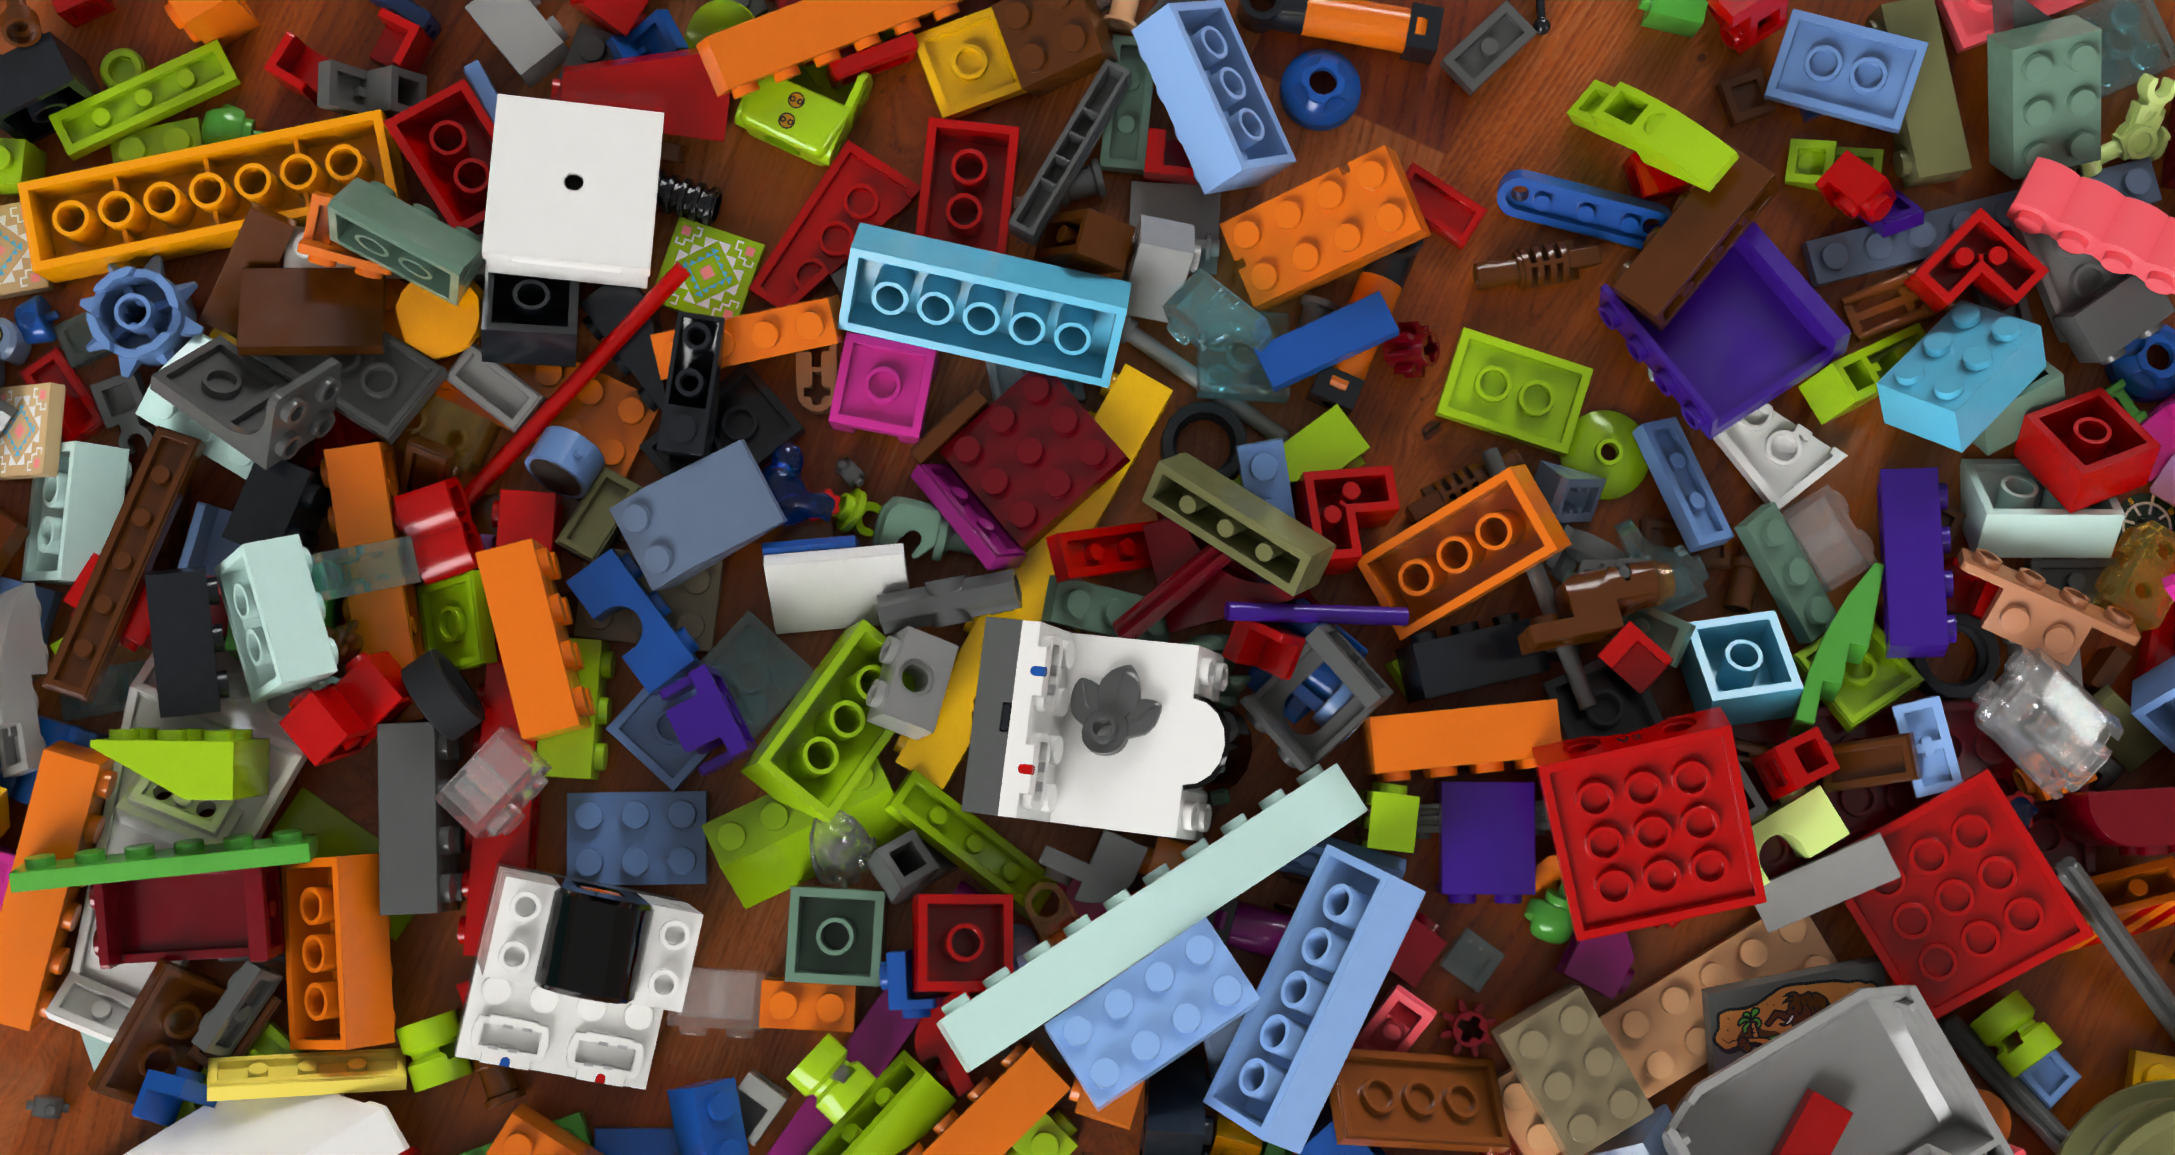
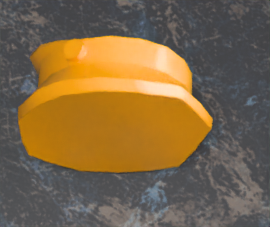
[395,280,484,360]

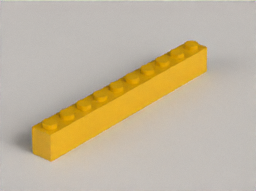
[893,363,1173,790]

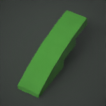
[1788,563,1884,737]

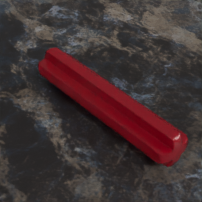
[1112,544,1232,639]

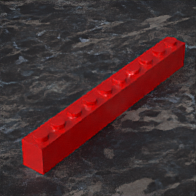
[457,489,563,956]

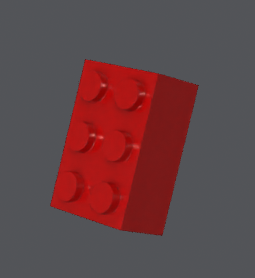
[915,117,1021,255]

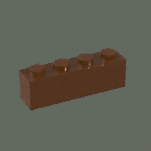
[1612,145,1778,332]

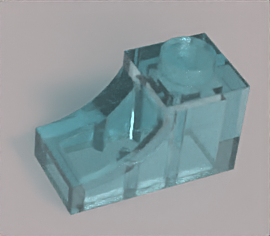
[1162,268,1273,352]
[1614,519,1709,613]
[310,536,421,601]

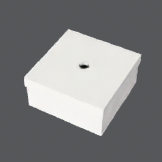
[481,94,664,289]

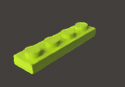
[48,39,241,161]
[884,769,1058,921]

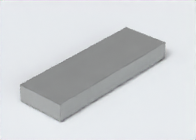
[1755,832,1901,933]

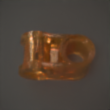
[1023,879,1081,947]

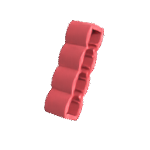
[2005,157,2175,295]

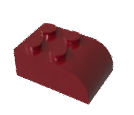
[2050,786,2175,856]

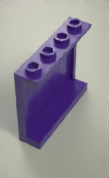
[1598,222,1851,440]

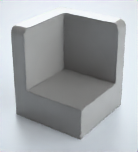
[738,1068,791,1146]

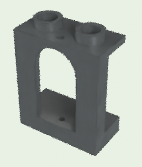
[1240,624,1394,772]

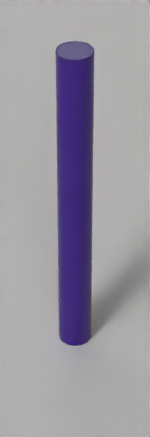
[1224,602,1409,626]

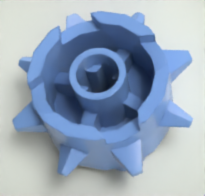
[79,255,204,378]

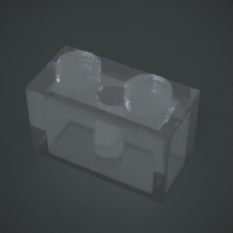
[1780,484,1878,593]
[667,967,770,1038]

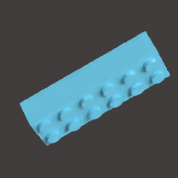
[837,222,1132,388]

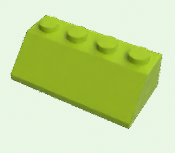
[740,619,915,823]
[701,755,911,909]

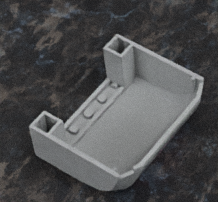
[1662,985,2015,1155]

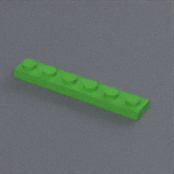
[9,828,319,893]

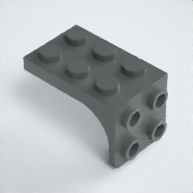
[150,335,342,470]

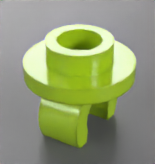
[833,488,882,537]

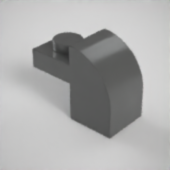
[317,59,427,118]
[867,829,960,905]
[1038,829,1148,903]

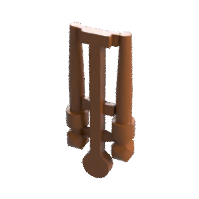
[1840,264,1958,343]

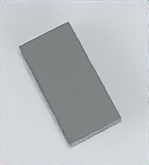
[446,343,546,433]

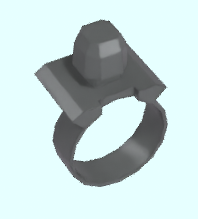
[1543,524,1629,584]

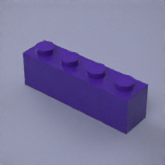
[1876,467,1957,658]

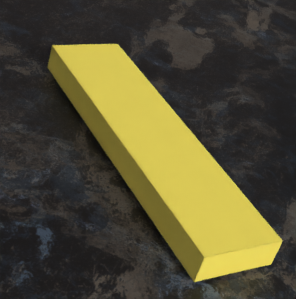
[207,1048,407,1101]

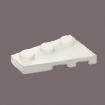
[1713,403,1848,510]

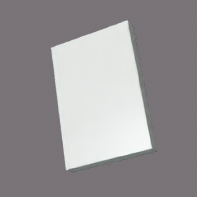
[763,543,909,634]

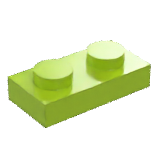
[110,117,204,163]

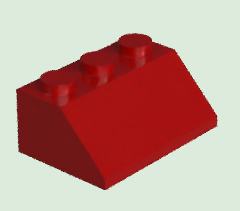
[383,79,494,235]

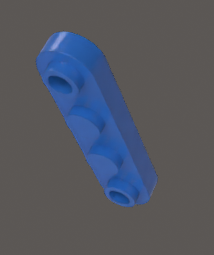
[1497,169,1673,249]

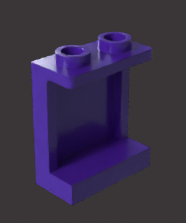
[1435,782,1536,904]

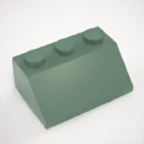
[327,177,484,306]

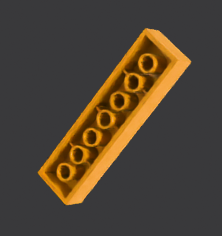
[17,109,410,284]

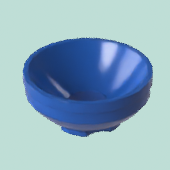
[1279,48,1361,131]
[2104,323,2175,403]

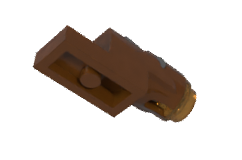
[1517,558,1676,655]

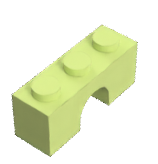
[1751,785,1850,886]

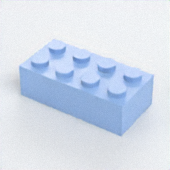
[1131,0,1297,195]
[1044,917,1261,1112]

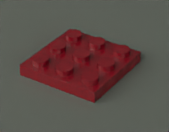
[939,371,1130,552]

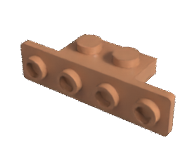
[1957,547,2141,667]

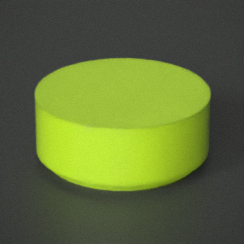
[100,48,150,88]

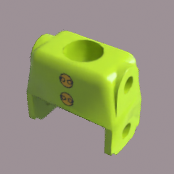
[735,67,873,167]

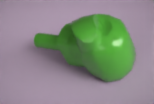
[201,104,265,145]
[1524,881,1573,944]

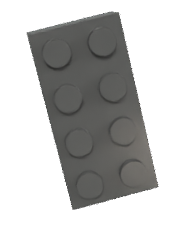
[377,722,466,915]

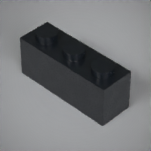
[145,566,230,718]
[1395,612,1551,704]

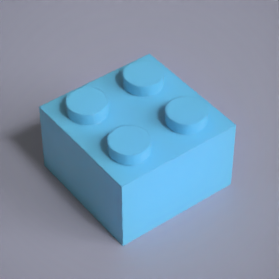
[1680,610,1804,726]

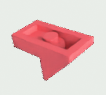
[1352,984,1437,1052]

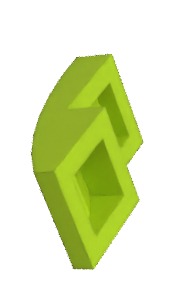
[1785,138,1885,191]

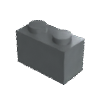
[2052,273,2175,365]

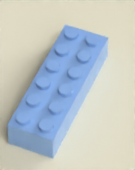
[1203,844,1426,1154]

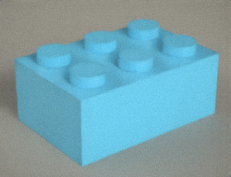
[1876,299,2047,453]

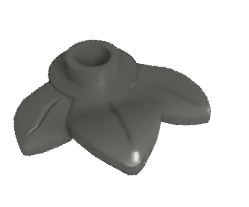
[1070,665,1162,756]

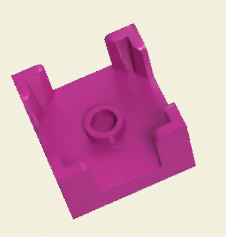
[828,331,939,445]

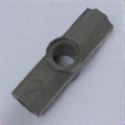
[877,569,1022,634]

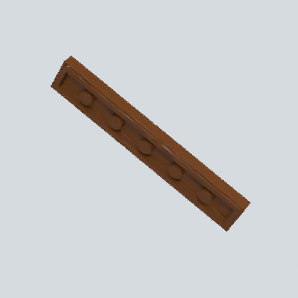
[42,426,206,704]

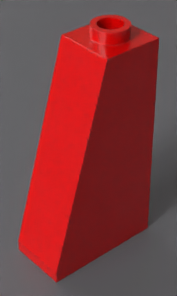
[551,48,730,142]

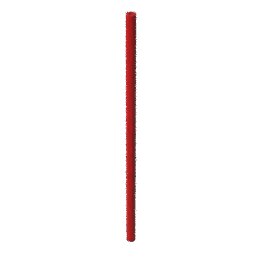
[337,262,691,627]

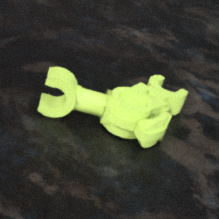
[2068,73,2175,178]

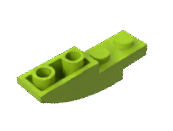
[1566,79,1739,192]

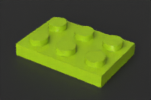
[1434,327,1594,457]

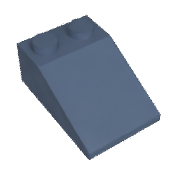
[609,439,788,591]

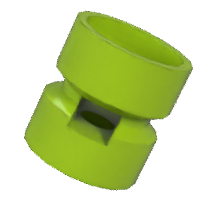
[1969,989,2063,1079]
[395,1010,474,1093]
[786,1033,877,1125]

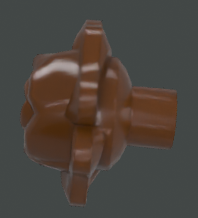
[325,619,364,666]

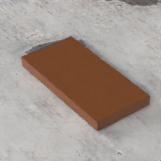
[1329,1048,1511,1154]

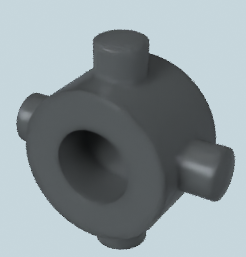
[834,457,866,489]
[25,1094,70,1119]

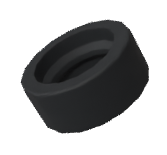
[1160,402,1247,479]
[1907,612,2000,700]
[401,648,486,741]

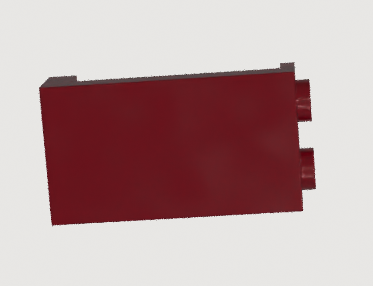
[89,865,285,969]

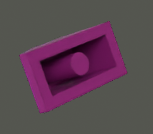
[1555,932,1635,1000]

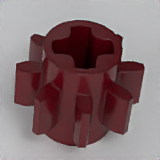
[1383,321,1440,378]
[1437,998,1497,1057]

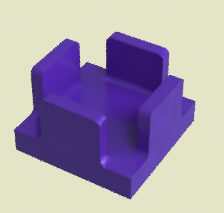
[658,664,758,776]

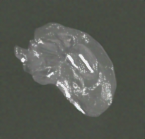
[809,810,877,888]

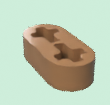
[796,344,839,415]

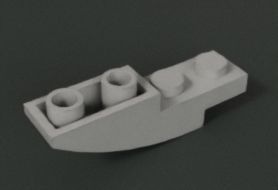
[0,583,49,778]

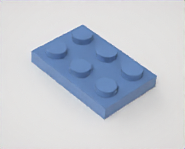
[1764,8,1929,134]
[567,791,708,885]

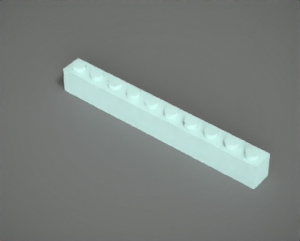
[936,763,1368,1073]

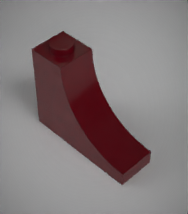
[1142,512,1311,633]

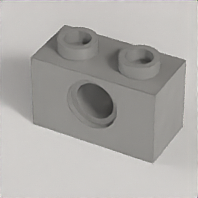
[866,626,959,740]

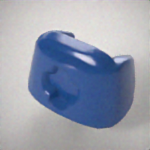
[14,295,61,344]

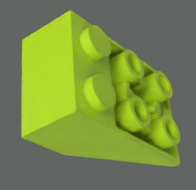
[90,728,270,800]

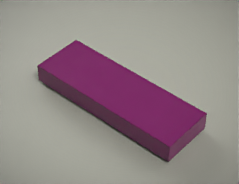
[910,464,1027,570]

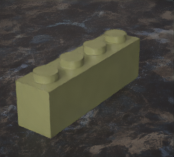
[1865,0,1972,189]
[1142,452,1337,597]

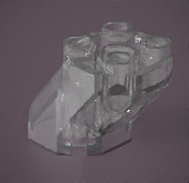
[1972,646,2124,800]

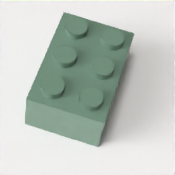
[1987,14,2102,180]

